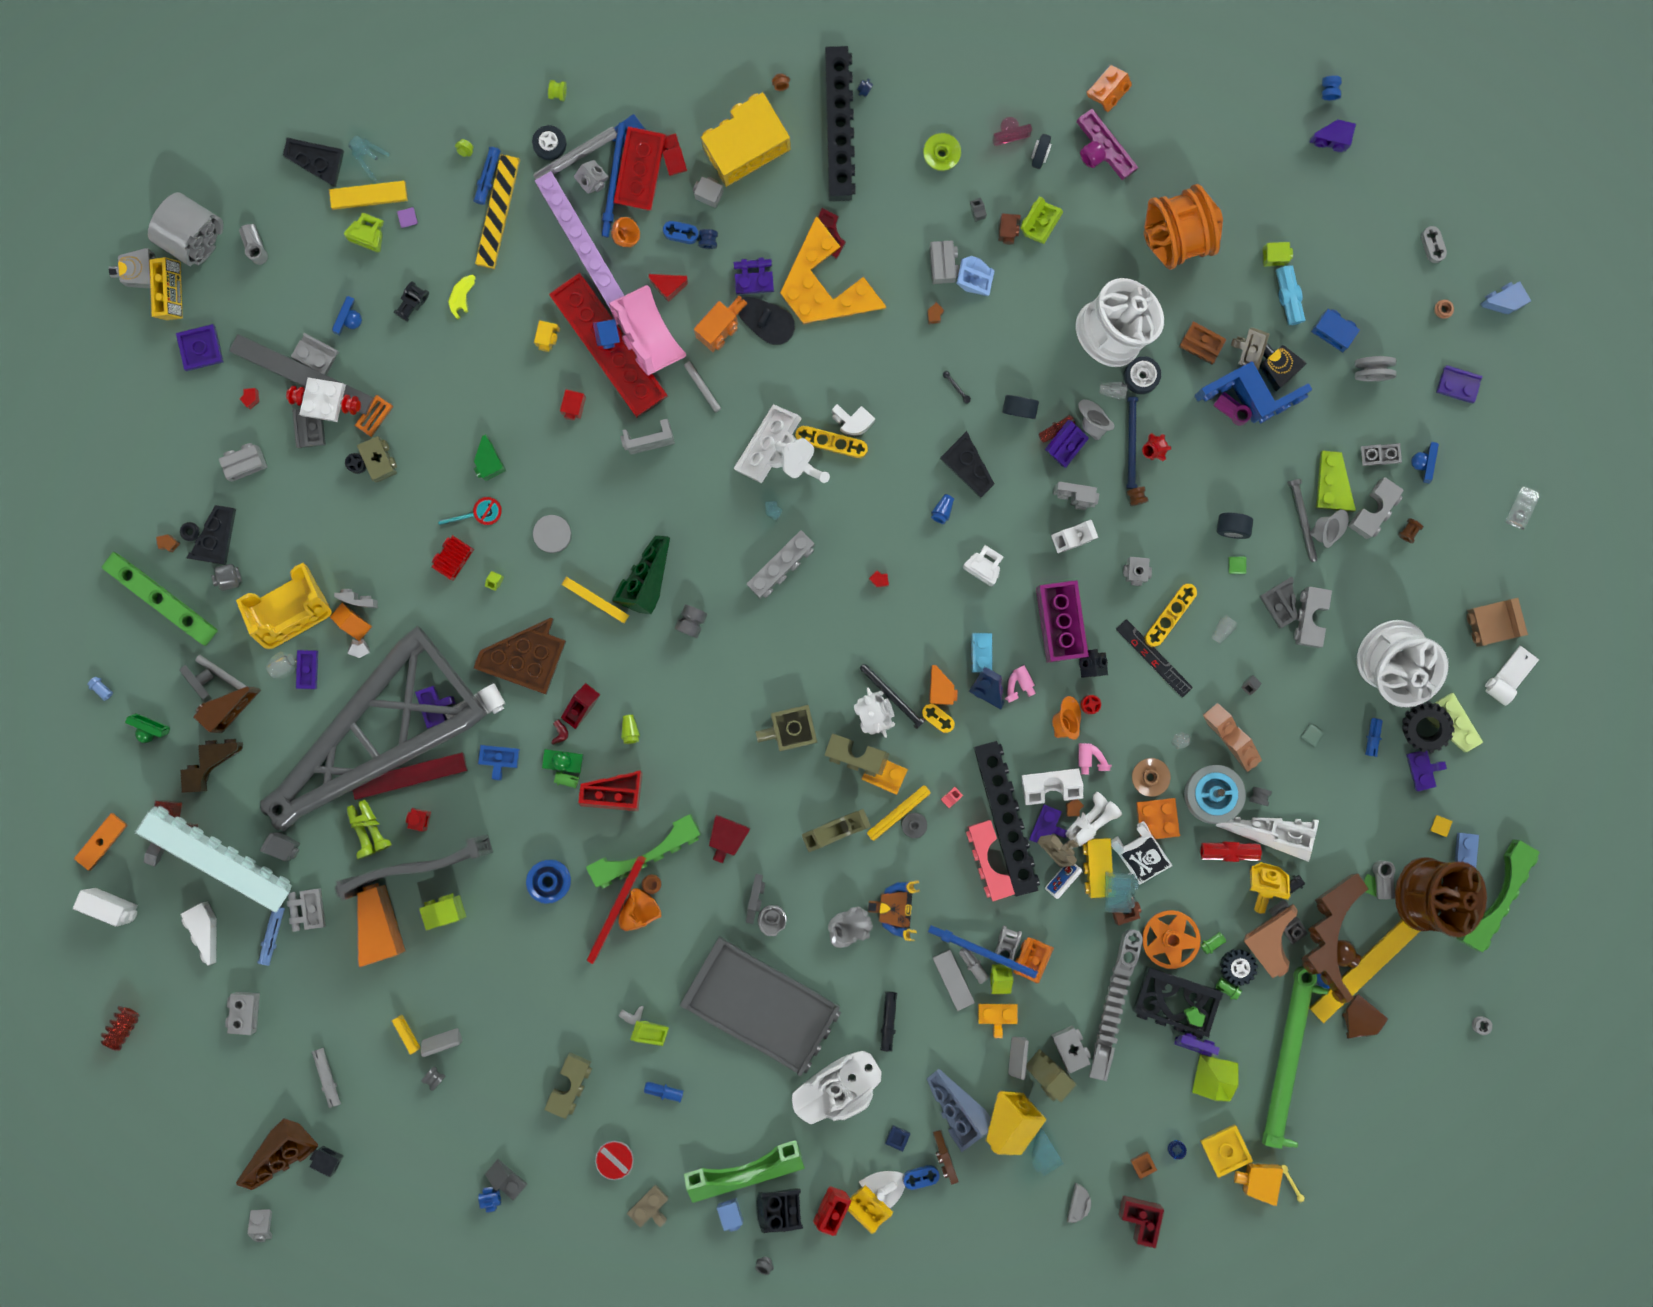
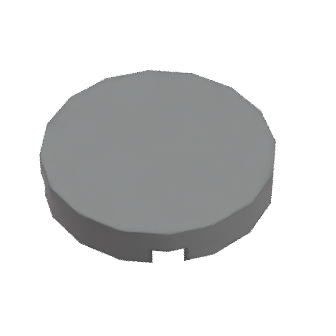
[533,515,572,553]

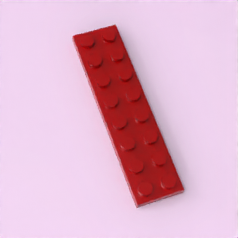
[549,273,668,418]

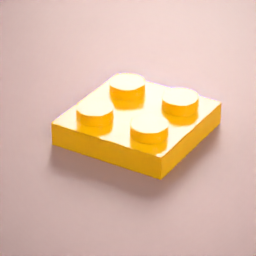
[1200,1124,1253,1178]

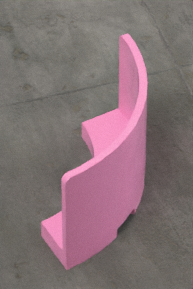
[609,285,686,375]

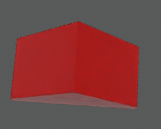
[649,274,688,302]

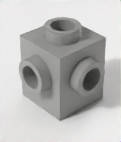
[574,160,608,194]
[1123,557,1152,586]

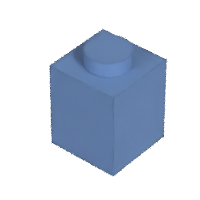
[717,1198,743,1232]

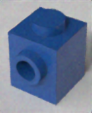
[593,319,620,349]

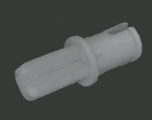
[959,948,989,984]

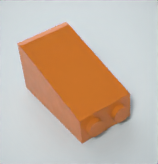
[357,883,406,967]

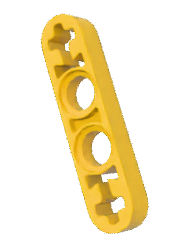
[796,426,868,458]
[561,576,629,624]
[1145,584,1197,647]

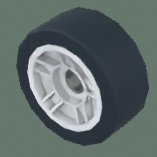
[1124,356,1161,394]

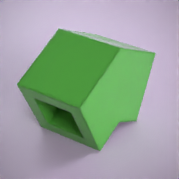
[1184,1006,1205,1027]

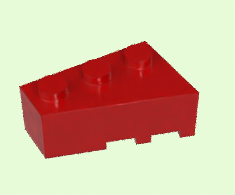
[578,770,643,811]

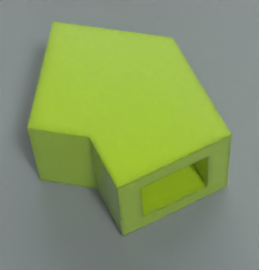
[485,571,504,591]

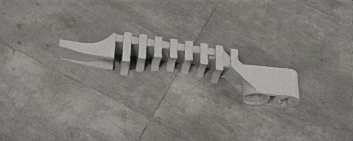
[1089,929,1143,1081]

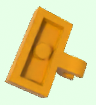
[978,1004,1018,1038]

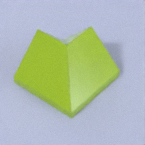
[1192,1054,1239,1101]

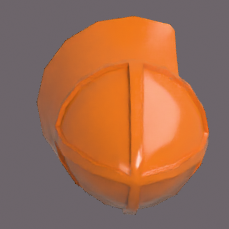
[618,888,662,931]

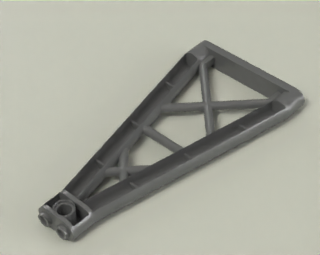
[260,626,488,831]

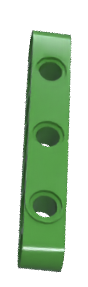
[101,551,218,646]

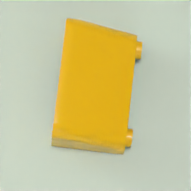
[236,562,332,649]

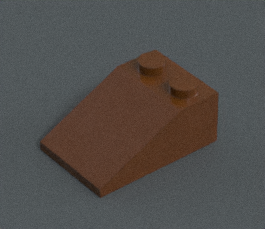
[193,686,261,733]

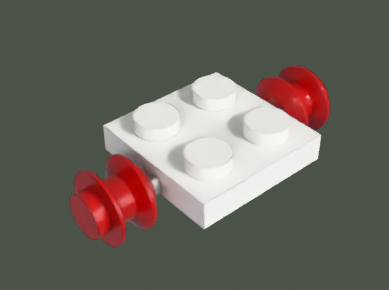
[286,378,361,422]

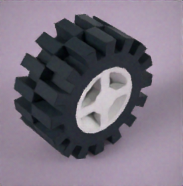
[1220,949,1258,986]

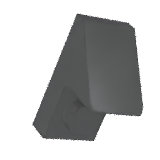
[485,1159,527,1201]

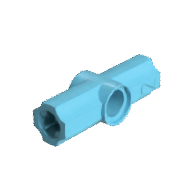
[1276,265,1305,325]

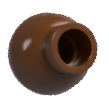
[1337,940,1361,969]

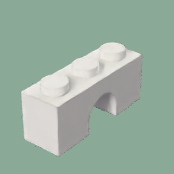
[1022,768,1083,805]

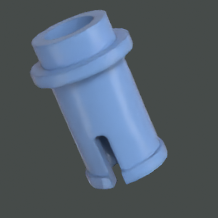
[87,677,113,701]

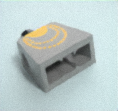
[109,248,155,289]

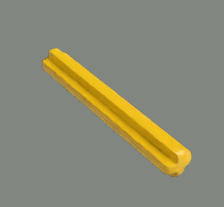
[867,785,931,841]

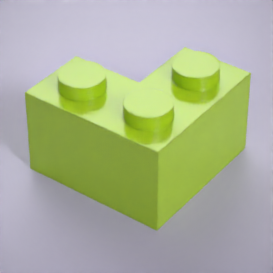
[419,893,467,930]

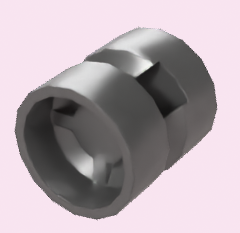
[675,604,707,638]

